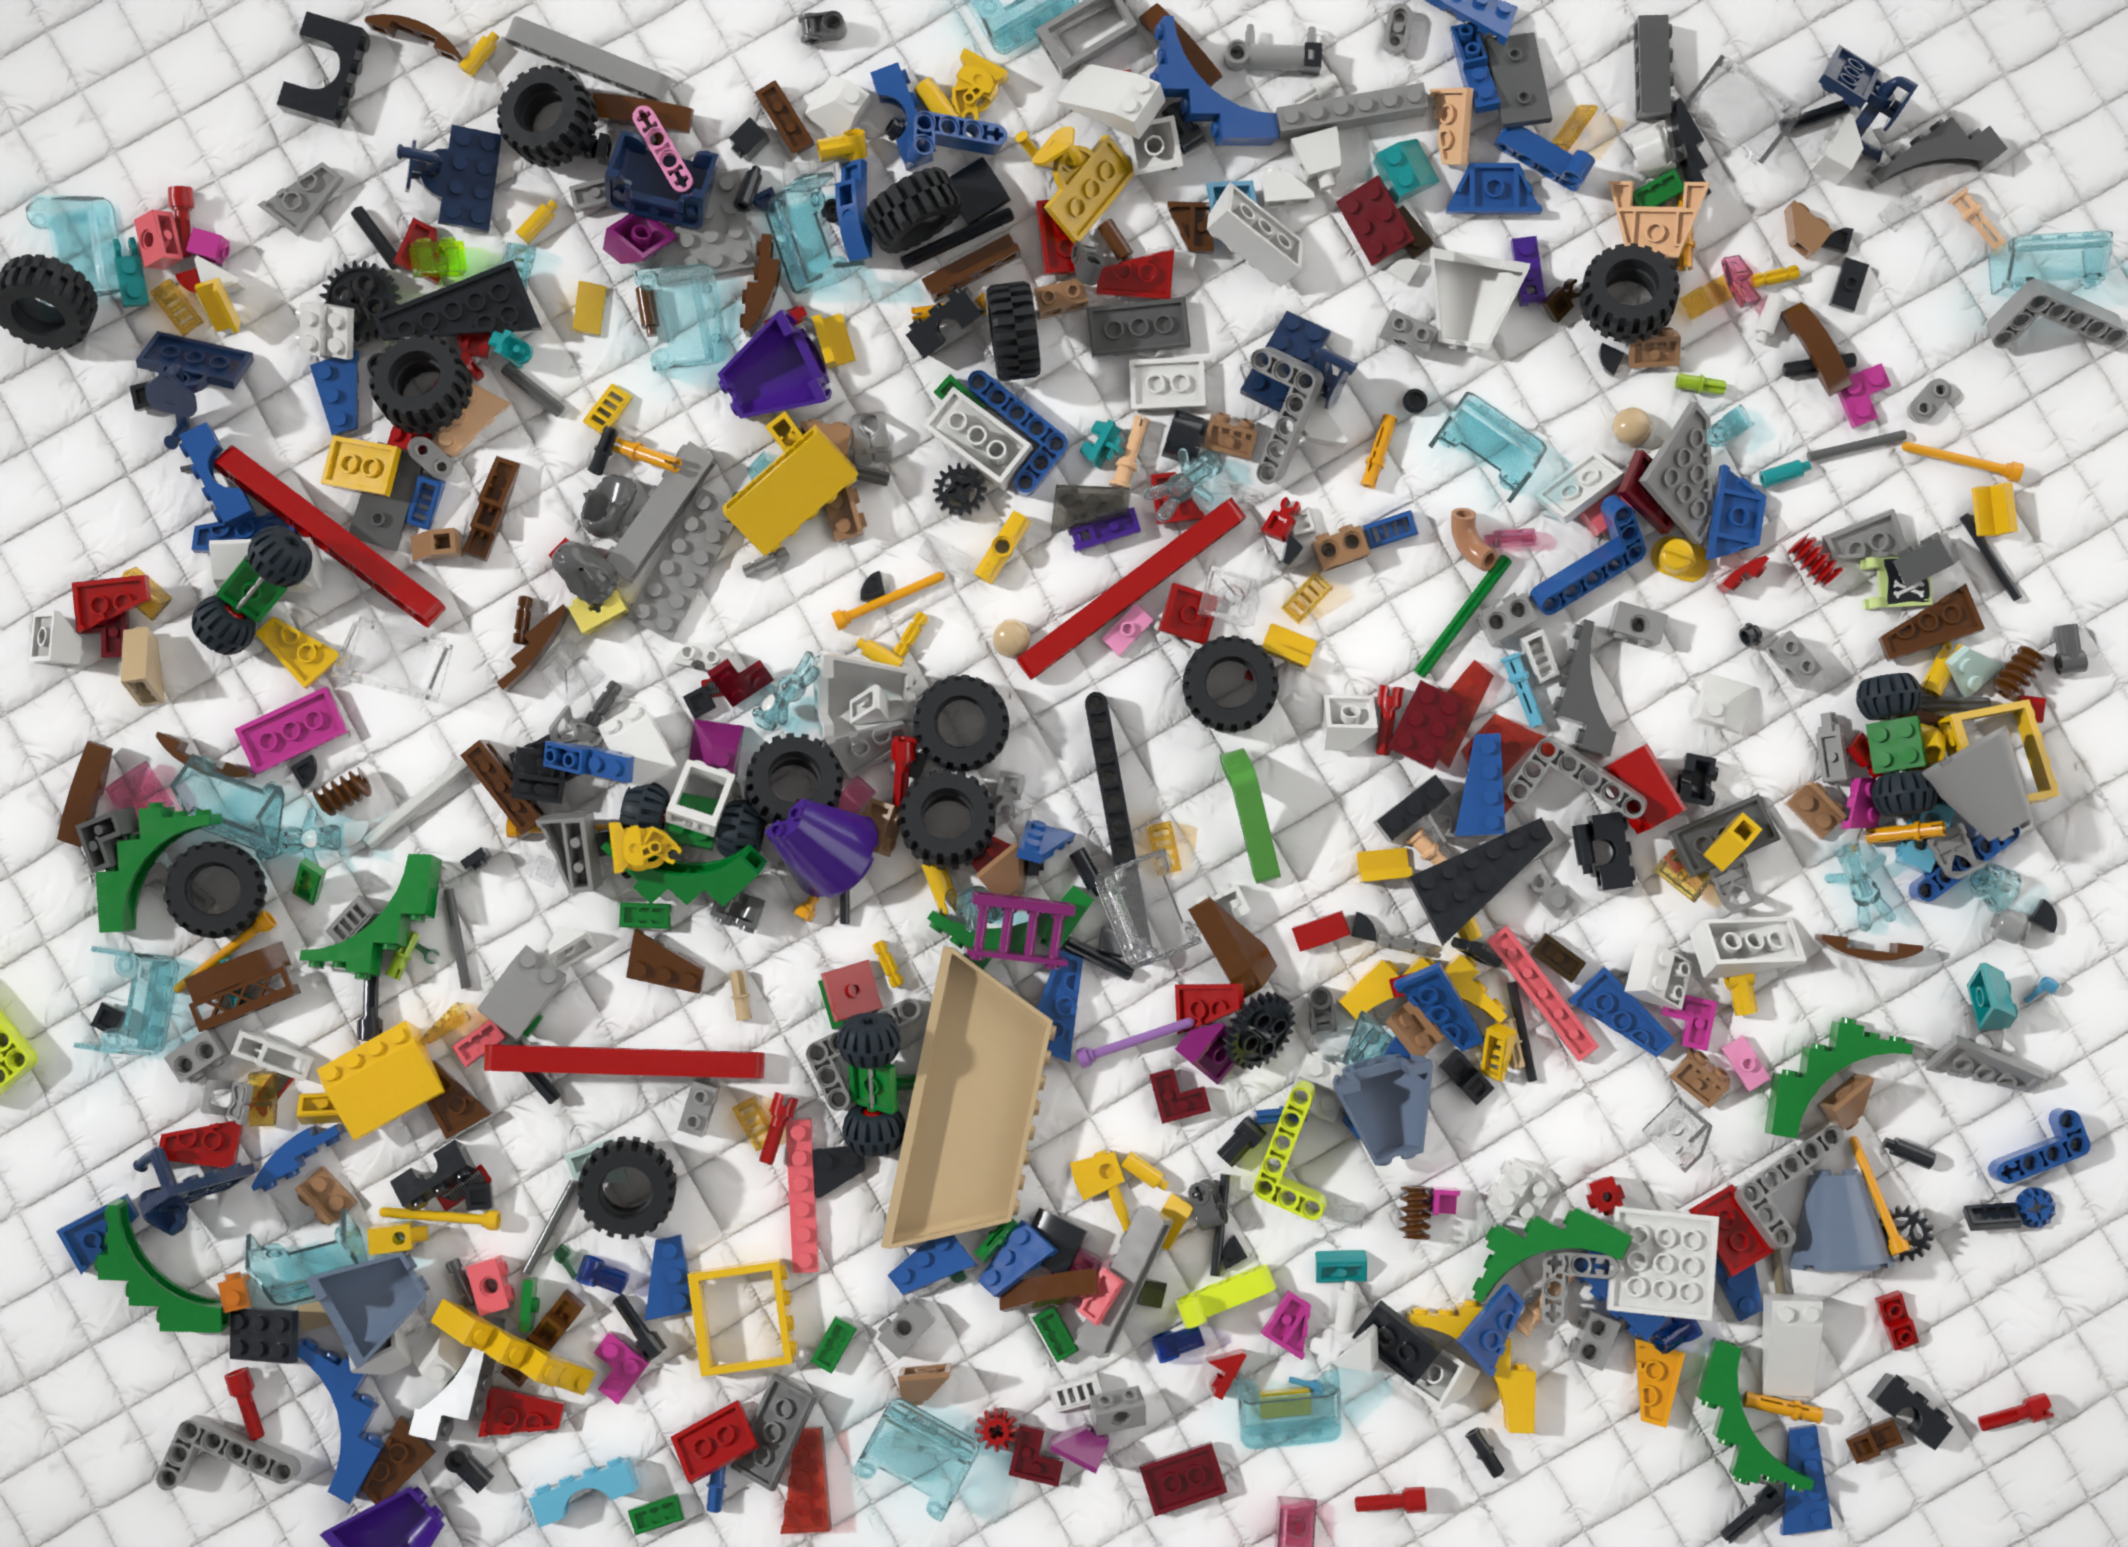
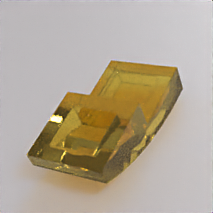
[1679,274,1736,321]
[248,1071,278,1126]

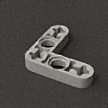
[1541,1251,1620,1327]

